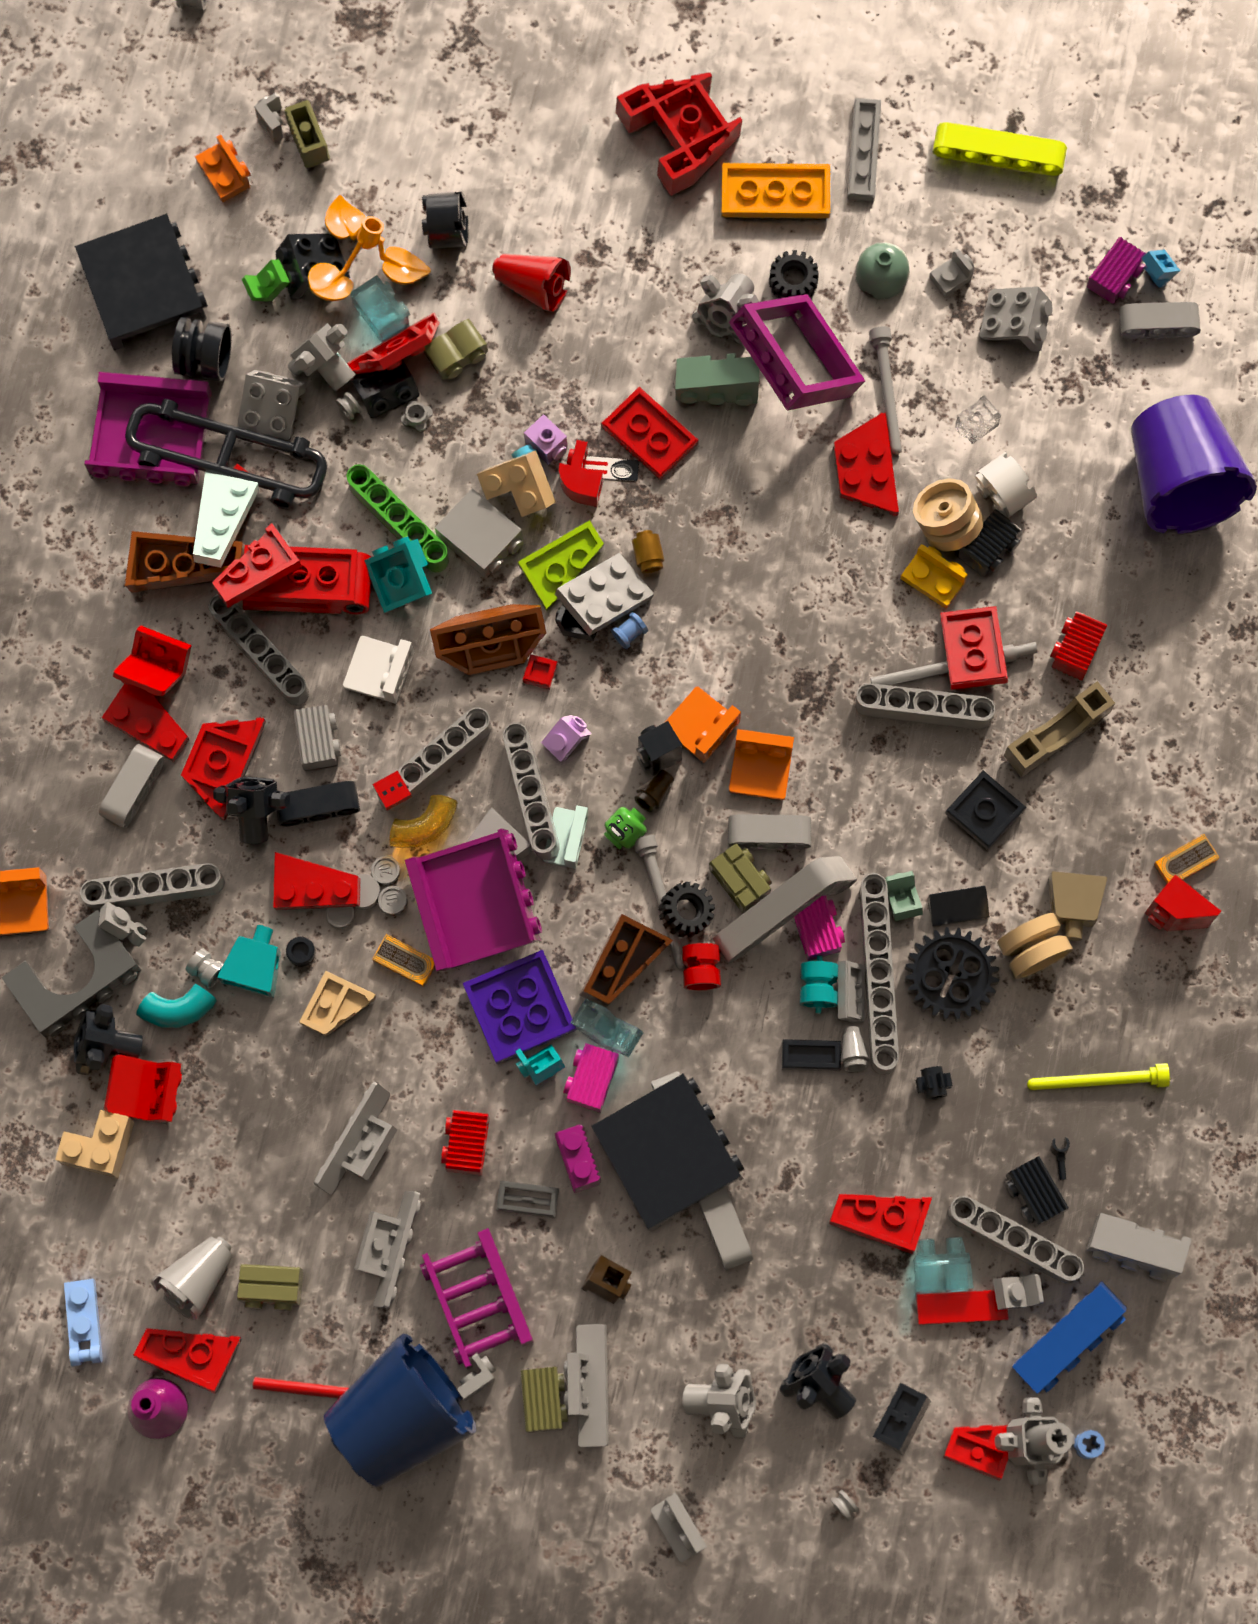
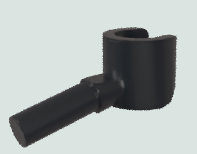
[1051,1137,1070,1180]

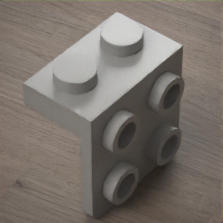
[980,287,1053,352]

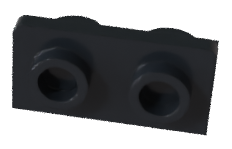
[352,359,420,418]

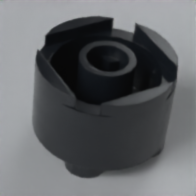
[422,191,469,249]

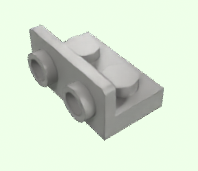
[651,1493,707,1562]

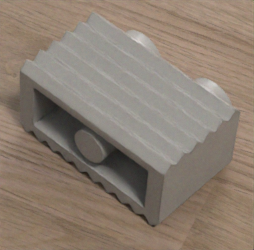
[294,705,342,771]

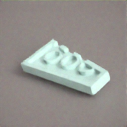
[193,472,259,568]

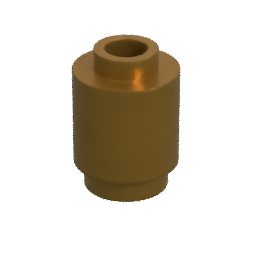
[632,530,665,574]

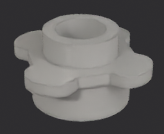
[401,401,433,431]

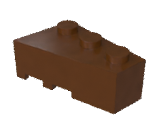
[579,914,673,1008]

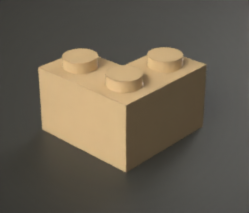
[477,450,556,517]
[55,1110,135,1179]

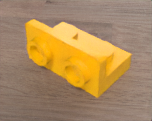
[900,544,968,609]

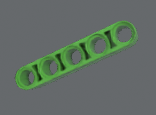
[346,464,449,573]

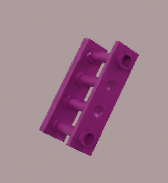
[420,1228,534,1370]

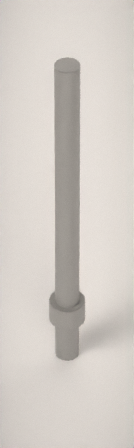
[870,642,1038,685]

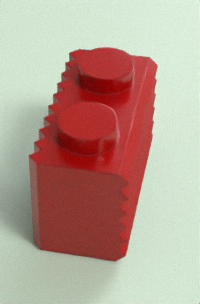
[1050,611,1107,681]
[441,1110,490,1176]

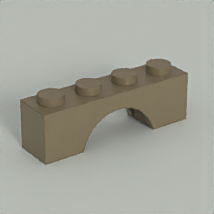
[1004,681,1115,778]

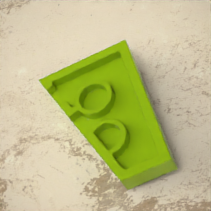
[518,520,604,611]

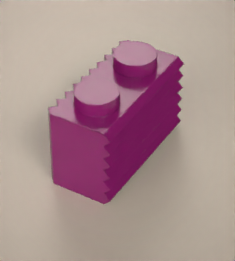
[1086,237,1146,304]
[554,1124,601,1193]

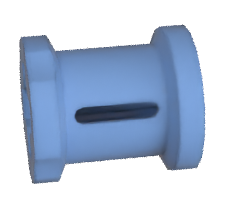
[611,612,648,649]
[1074,1430,1105,1459]

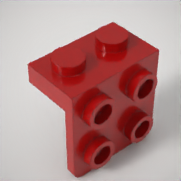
[113,625,192,696]
[104,1055,182,1123]

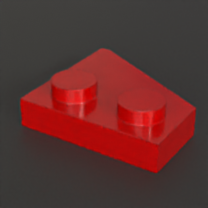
[943,1425,1009,1481]

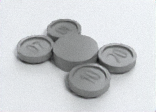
[326,856,407,928]

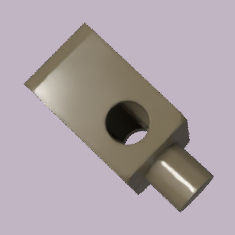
[1048,871,1107,941]

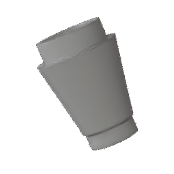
[841,1026,870,1072]

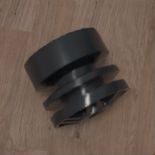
[172,317,232,381]

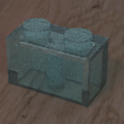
[350,275,410,342]

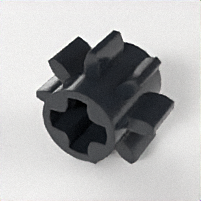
[915,1066,953,1100]

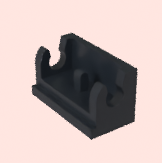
[873,1382,931,1456]

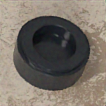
[286,936,316,967]

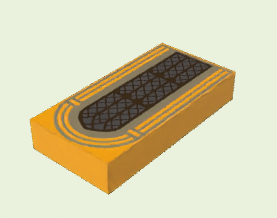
[1154,834,1219,884]
[373,934,435,987]

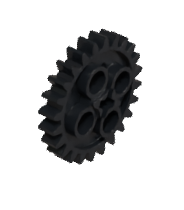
[904,927,1000,1022]

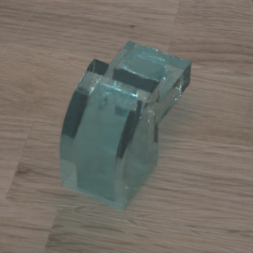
[570,998,643,1058]

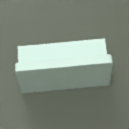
[543,805,588,869]

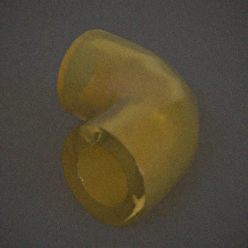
[389,795,458,848]

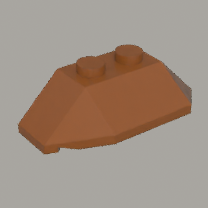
[430,604,546,675]

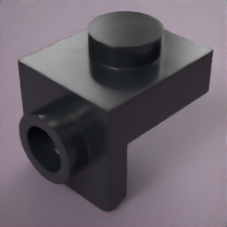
[555,604,597,641]

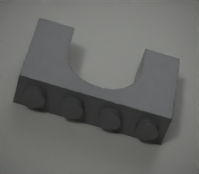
[1,910,141,1038]

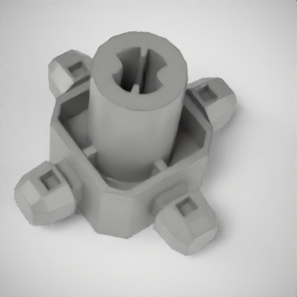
[692,274,759,344]
[288,323,356,391]
[683,1364,756,1438]
[995,1398,1075,1485]

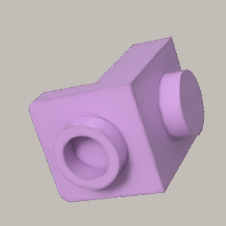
[541,715,591,762]

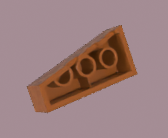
[125,531,245,593]

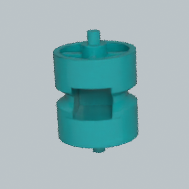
[800,956,838,1014]

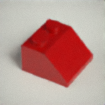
[1144,875,1221,932]

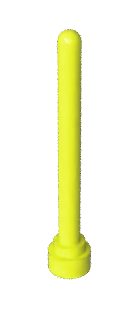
[1027,1063,1170,1090]

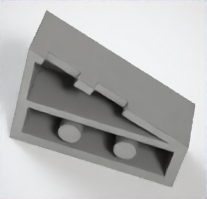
[1086,1213,1192,1282]

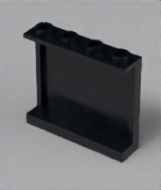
[75,213,208,351]
[591,1073,745,1232]

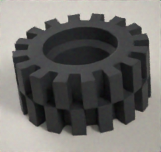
[769,250,819,299]
[658,882,715,938]

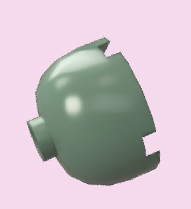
[855,242,910,299]

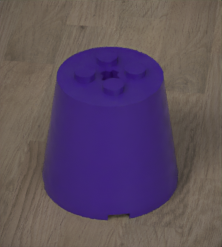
[1131,395,1257,534]

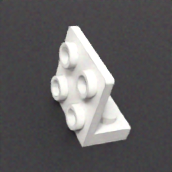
[343,636,414,704]

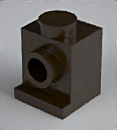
[581,1255,632,1304]

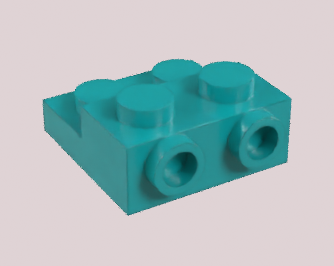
[364,536,432,613]

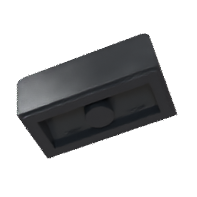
[927,886,990,927]

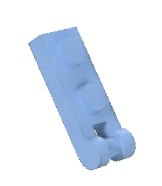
[64,1279,103,1367]

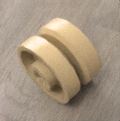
[913,478,984,552]
[997,913,1073,979]

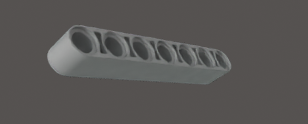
[859,873,899,1075]
[651,1071,754,1271]

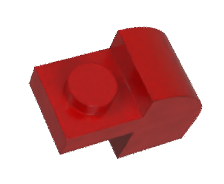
[559,440,604,507]

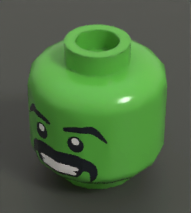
[604,807,647,849]

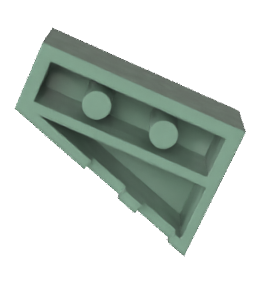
[675,353,760,406]

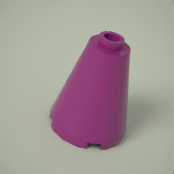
[128,1378,188,1439]

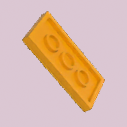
[722,163,830,218]

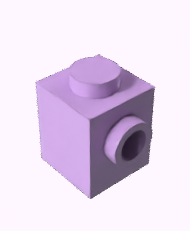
[524,414,568,465]

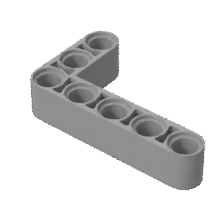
[712,856,857,963]

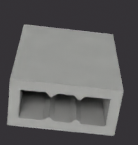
[435,488,523,578]

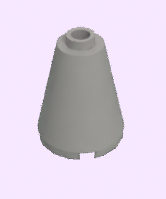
[151,1237,232,1321]

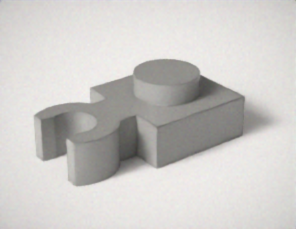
[98,901,147,947]

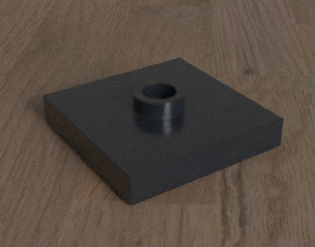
[945,770,1026,850]

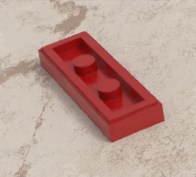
[916,1290,1008,1325]

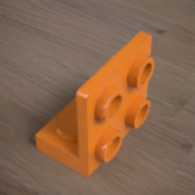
[665,686,741,763]
[729,729,794,800]
[0,867,49,936]

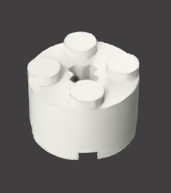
[975,452,1037,517]

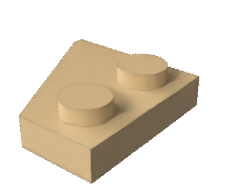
[299,971,376,1036]

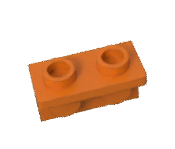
[195,134,251,203]

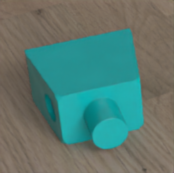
[217,925,281,998]

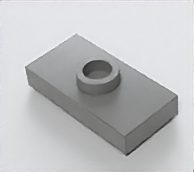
[837,960,865,1023]

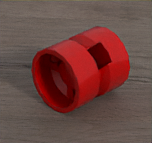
[682,943,721,991]

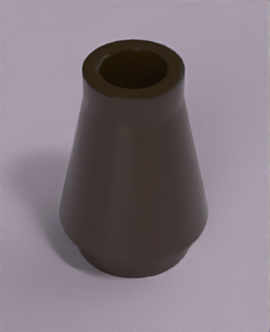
[634,770,674,812]

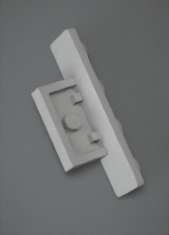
[314,1082,398,1195]
[354,1191,421,1309]
[564,1324,609,1447]

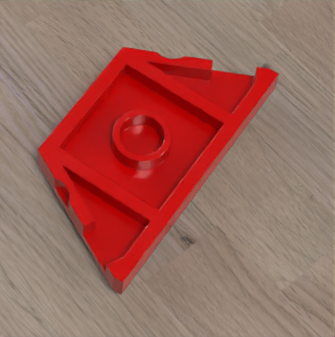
[347,313,440,374]
[833,413,899,516]
[181,717,266,820]

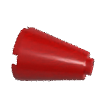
[492,254,571,311]

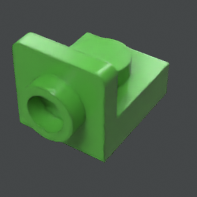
[242,259,290,301]

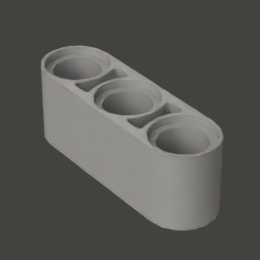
[1119,302,1201,339]
[99,744,165,828]
[728,814,811,849]

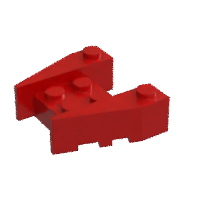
[615,72,742,196]

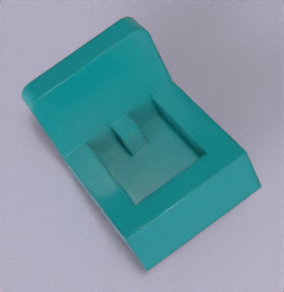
[515,1045,566,1085]

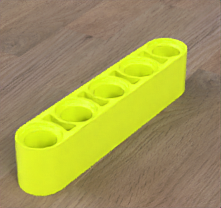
[932,122,1067,176]

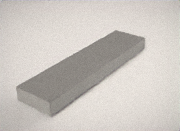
[847,98,881,201]

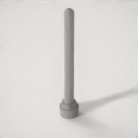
[869,326,902,455]
[634,835,686,969]

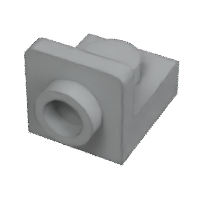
[254,93,284,143]
[929,249,974,297]
[993,1274,1044,1310]
[457,1353,496,1401]

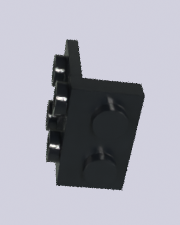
[275,233,350,299]

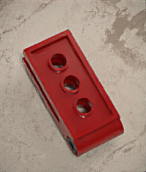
[242,545,371,615]

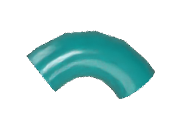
[136,984,218,1028]

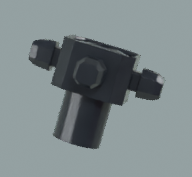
[213,776,290,844]
[74,1004,143,1075]
[779,1342,856,1419]

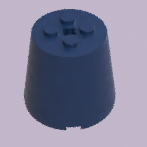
[324,1334,476,1488]

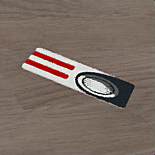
[585,456,639,481]

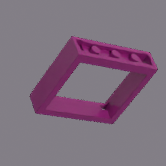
[729,294,866,411]

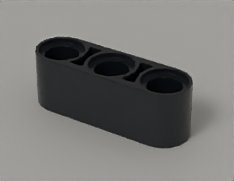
[276,781,360,827]

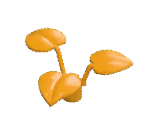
[308,195,431,301]

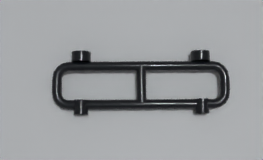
[125,399,328,509]

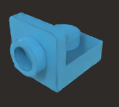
[1141,249,1180,288]

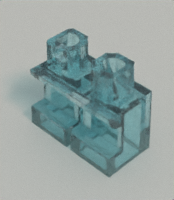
[913,1237,974,1295]

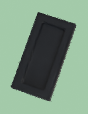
[782,1039,841,1071]

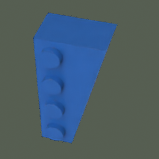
[1012,1281,1127,1394]

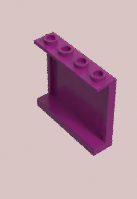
[84,372,212,486]
[405,829,542,971]

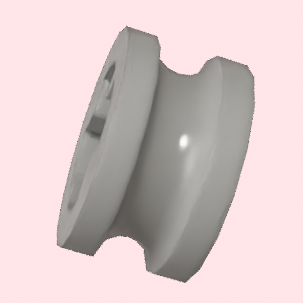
[336,392,362,420]
[830,1490,859,1521]

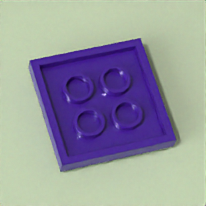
[463,950,577,1064]

